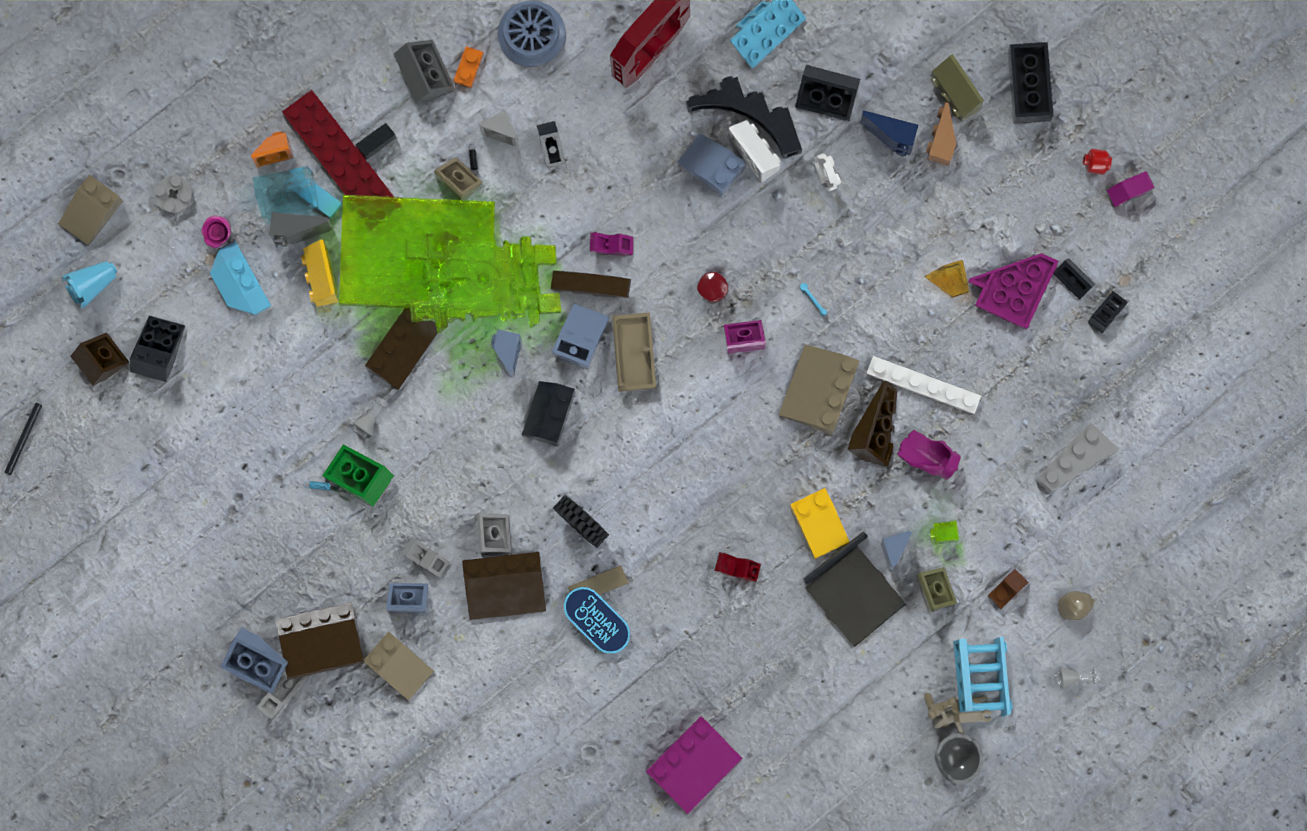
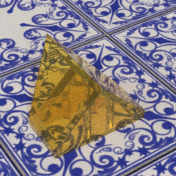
[924,260,969,298]

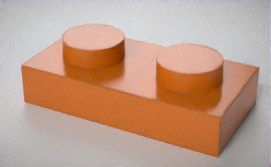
[453,46,484,88]

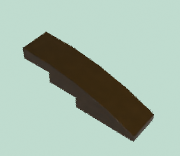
[550,270,631,298]

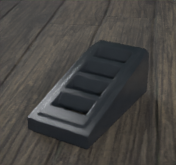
[1088,291,1128,333]

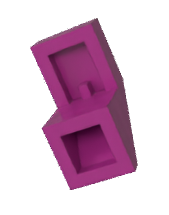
[1107,171,1155,207]
[590,232,633,256]

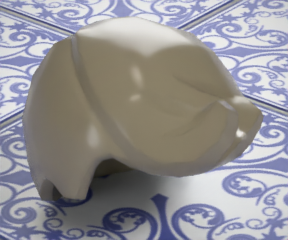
[1058,591,1095,620]

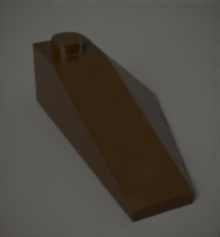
[848,381,897,467]

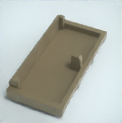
[612,313,656,392]

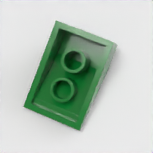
[322,444,394,507]

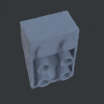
[552,304,609,370]

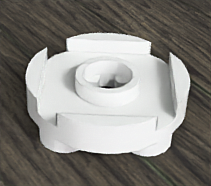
[815,153,841,192]

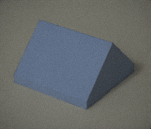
[881,531,912,571]
[386,583,428,614]

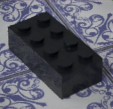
[1008,42,1054,123]

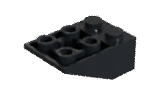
[130,315,185,382]

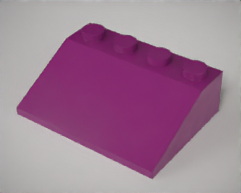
[646,716,743,814]

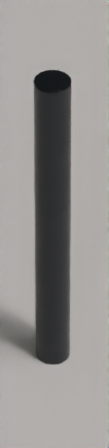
[4,402,42,475]
[803,531,868,585]

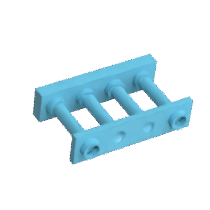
[953,637,1013,717]

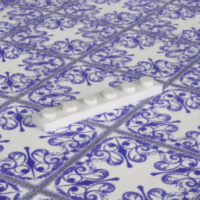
[866,356,981,414]

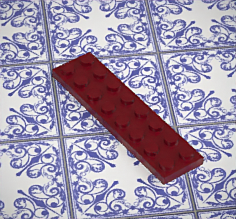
[282,90,402,230]

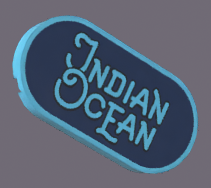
[564,587,630,653]

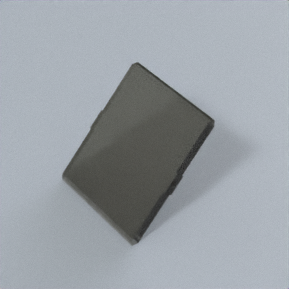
[805,546,906,647]

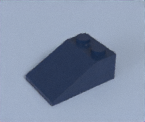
[860,110,918,156]

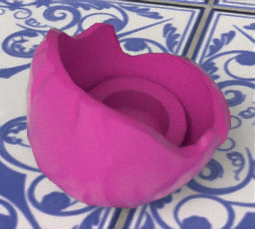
[201,215,231,248]

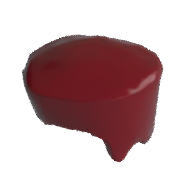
[697,272,729,303]

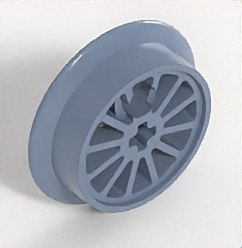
[498,1,566,66]

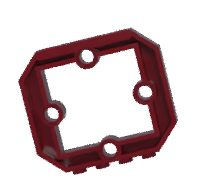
[610,0,690,88]

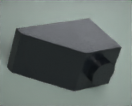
[536,121,566,168]

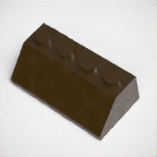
[365,303,441,390]

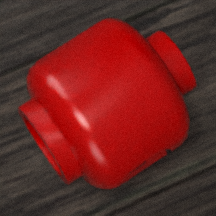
[1082,148,1112,175]

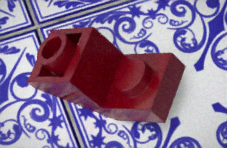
[714,552,761,582]

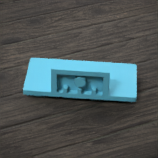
[730,0,806,68]

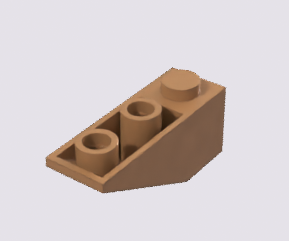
[926,102,956,166]

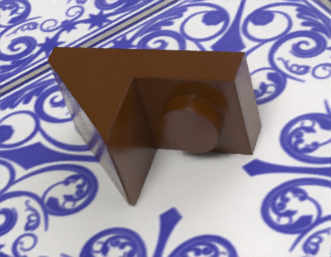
[988,569,1029,609]

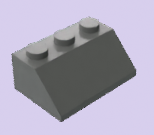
[393,40,455,103]

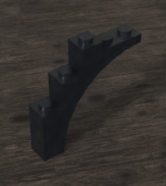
[686,76,802,159]

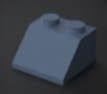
[491,329,522,378]

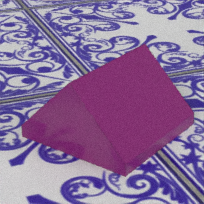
[724,320,766,354]

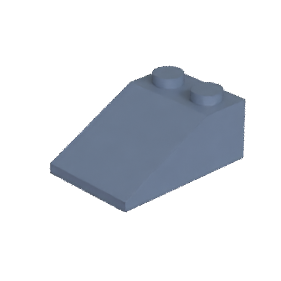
[677,133,745,197]
[220,627,288,694]

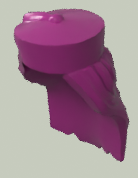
[897,430,961,480]

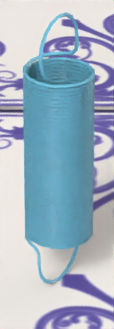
[304,481,336,491]

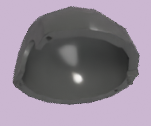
[934,733,983,784]

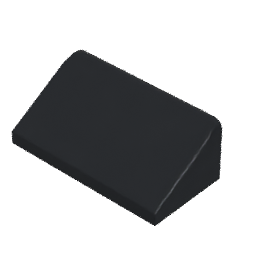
[355,123,397,160]
[1053,258,1095,300]

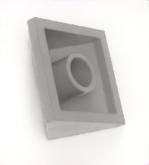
[479,111,518,148]
[477,513,511,555]

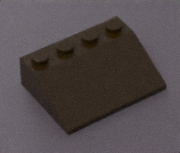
[462,552,546,620]
[276,602,364,680]

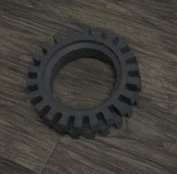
[553,495,609,548]

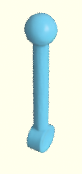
[800,283,827,316]

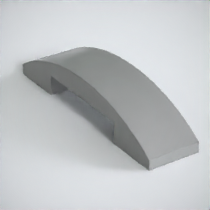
[256,674,310,720]

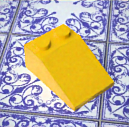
[790,488,850,559]

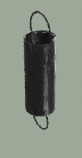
[469,144,478,175]

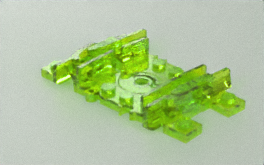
[405,233,562,333]

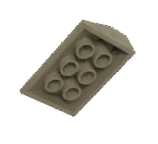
[778,345,860,435]

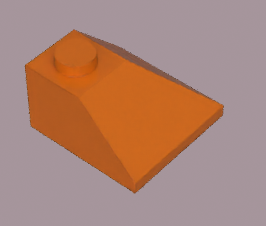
[251,131,293,168]

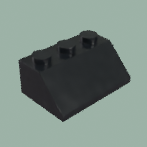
[795,65,861,121]
[522,381,576,447]

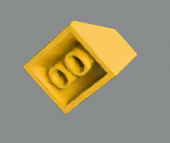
[301,239,339,307]

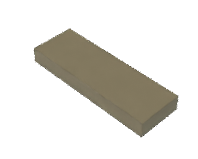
[568,565,629,595]

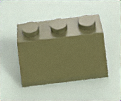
[930,54,984,122]

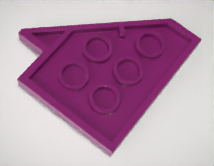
[968,253,1059,330]

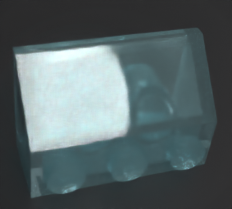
[252,166,318,219]

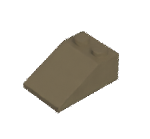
[58,174,123,246]
[364,631,434,701]

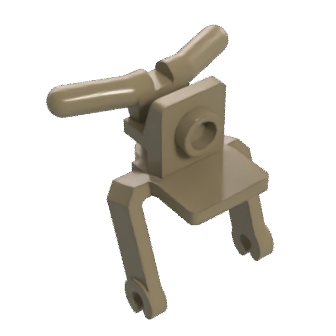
[924,693,992,734]

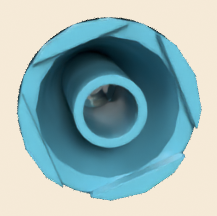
[62,261,117,309]

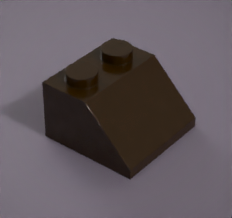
[70,332,129,386]

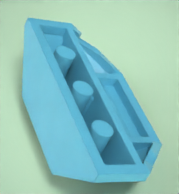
[210,240,271,315]

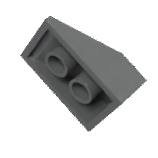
[269,212,333,247]

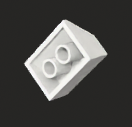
[728,120,781,183]

